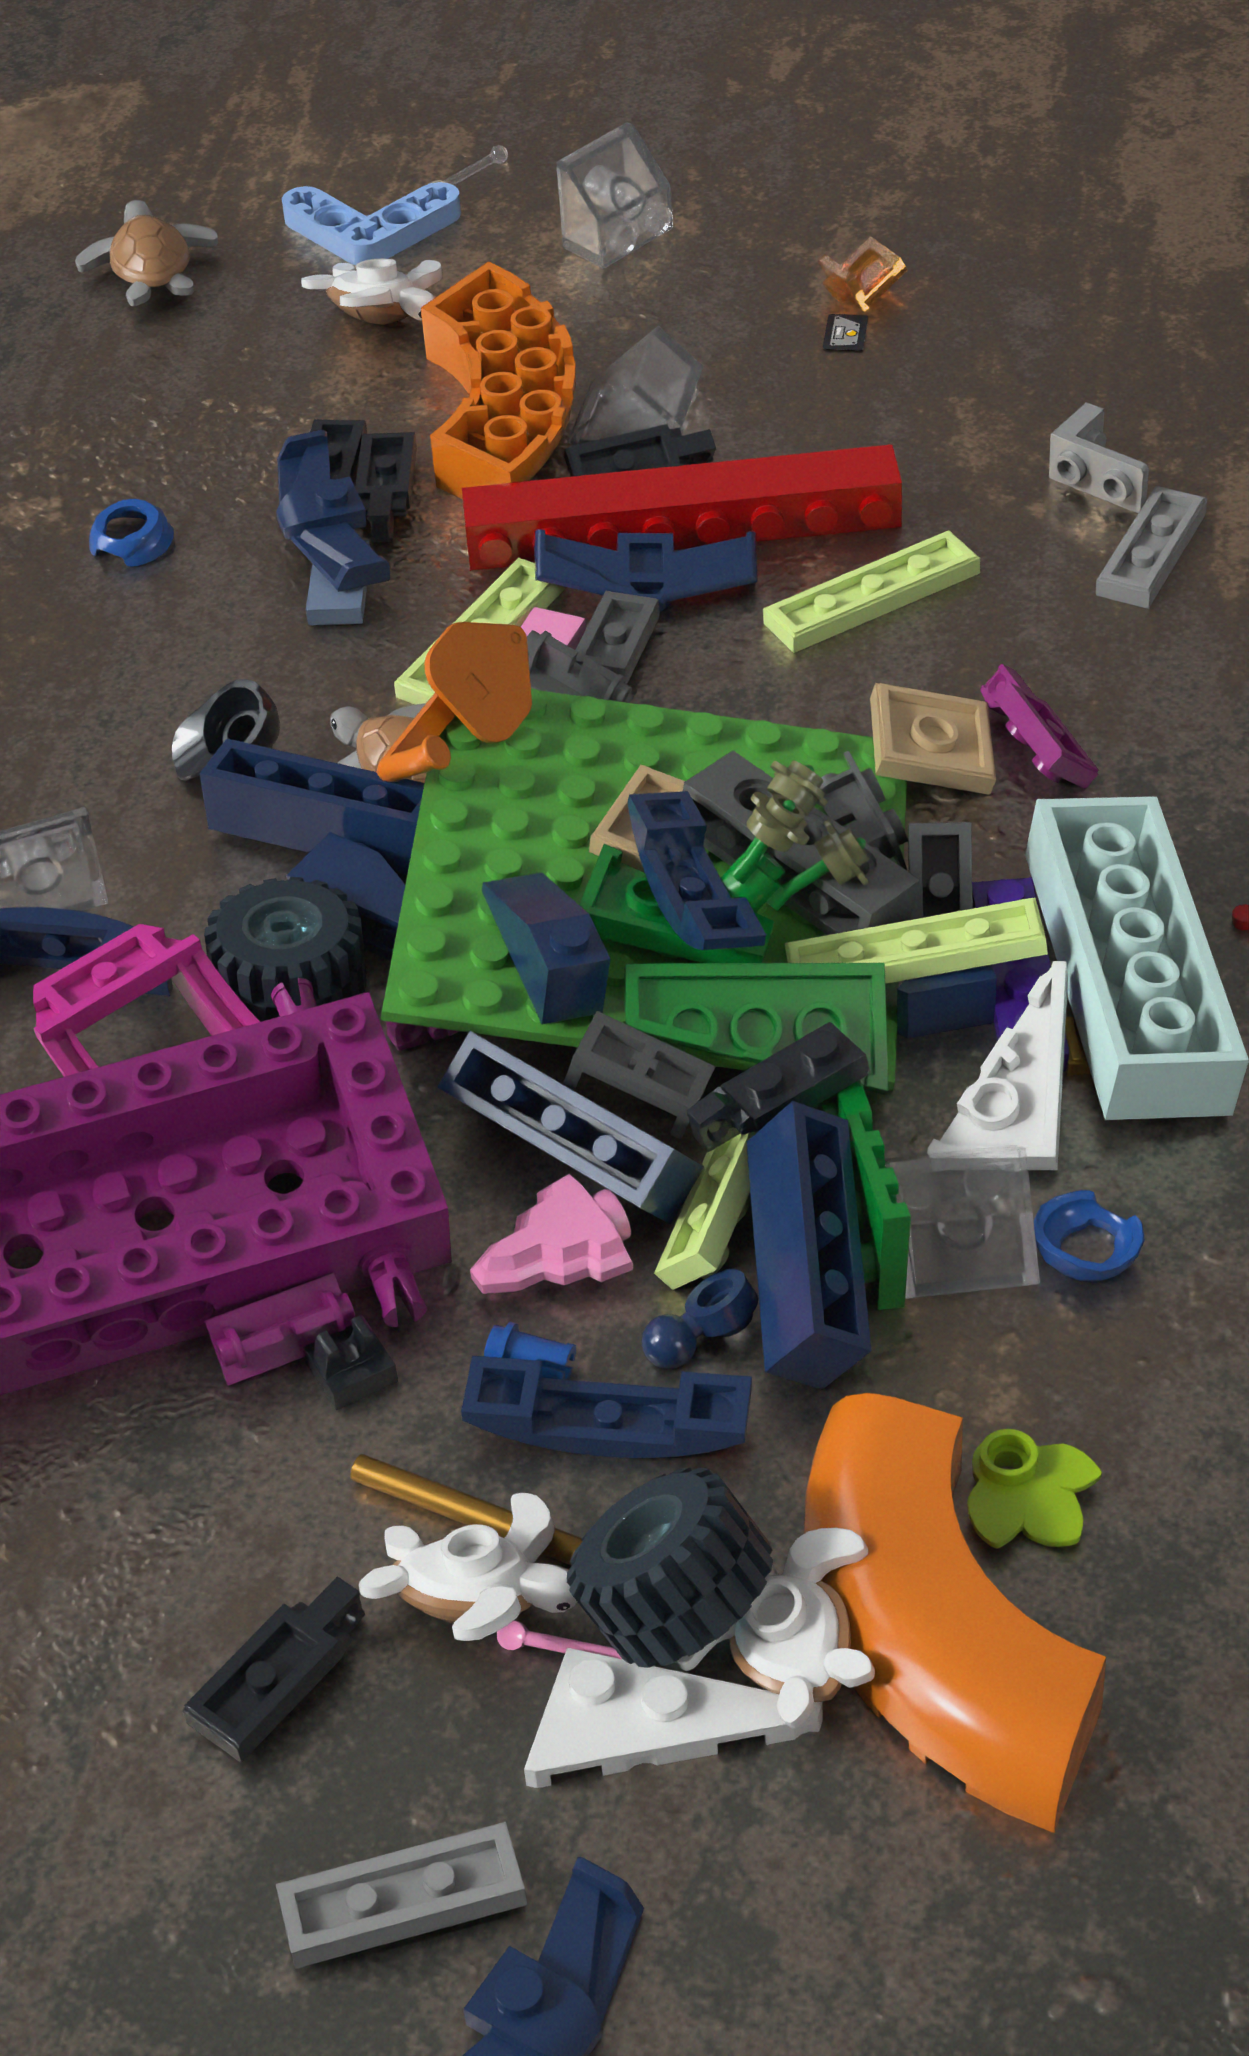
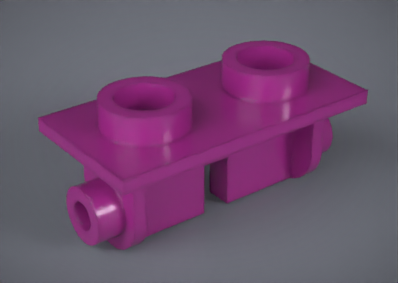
[204,1273,355,1386]

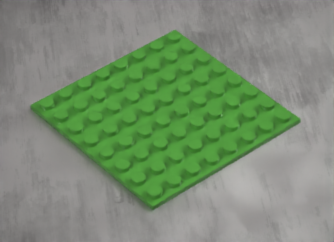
[381,688,907,1091]

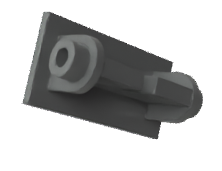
[527,630,634,703]
[820,751,908,870]

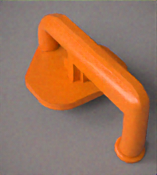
[376,622,532,782]

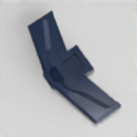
[276,430,390,592]
[534,529,758,611]
[462,1857,644,2056]

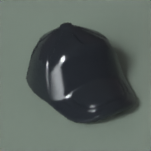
[172,679,280,781]

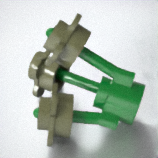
[721,760,870,913]

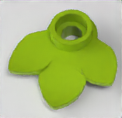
[967,1429,1102,1548]

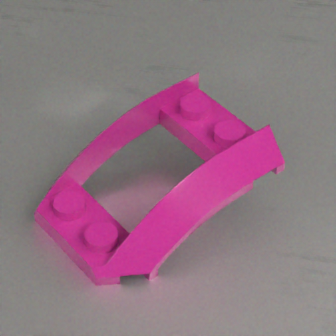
[33,924,260,1077]

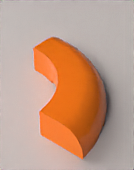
[421,261,576,500]
[804,1393,1106,1833]

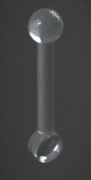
[429,145,508,185]

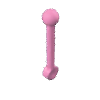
[497,1620,622,1659]

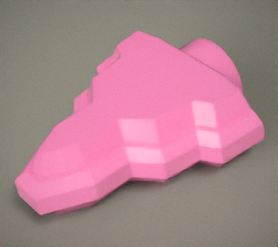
[470,1174,633,1294]

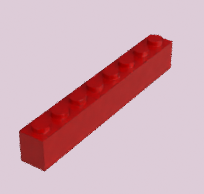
[462,444,902,571]

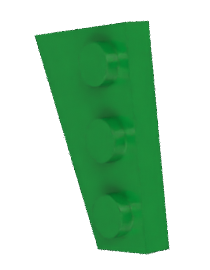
[579,843,774,963]

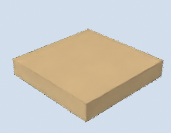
[870,683,996,795]

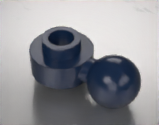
[641,1269,759,1369]

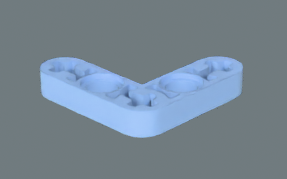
[281,182,461,265]

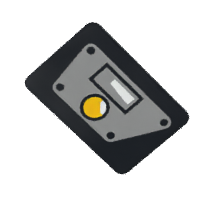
[823,314,868,350]

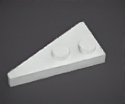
[927,961,1068,1170]
[524,1648,823,1788]

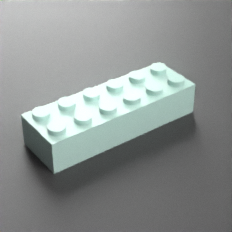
[1025,796,1249,1120]

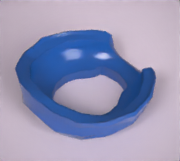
[89,499,174,567]
[1033,1190,1145,1283]

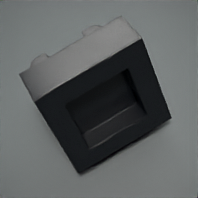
[303,1316,398,1411]

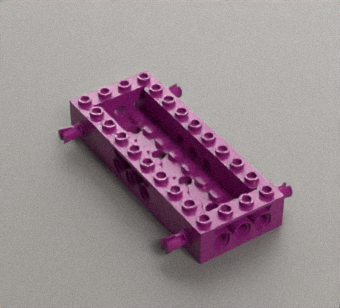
[0,978,452,1396]

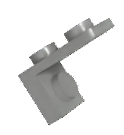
[1049,402,1149,513]

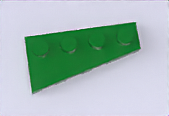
[624,963,888,1095]
[818,1080,911,1310]

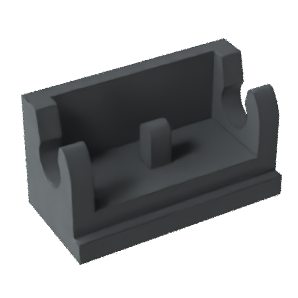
[563,1011,716,1140]

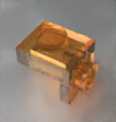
[818,236,908,312]

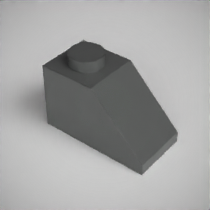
[908,822,973,920]

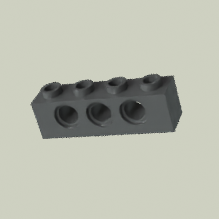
[683,750,919,935]

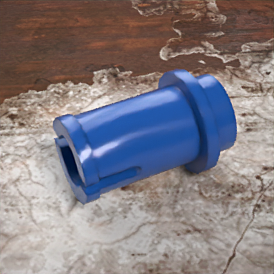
[484,1322,576,1380]

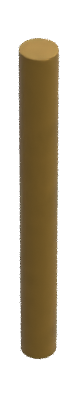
[351,1454,583,1565]

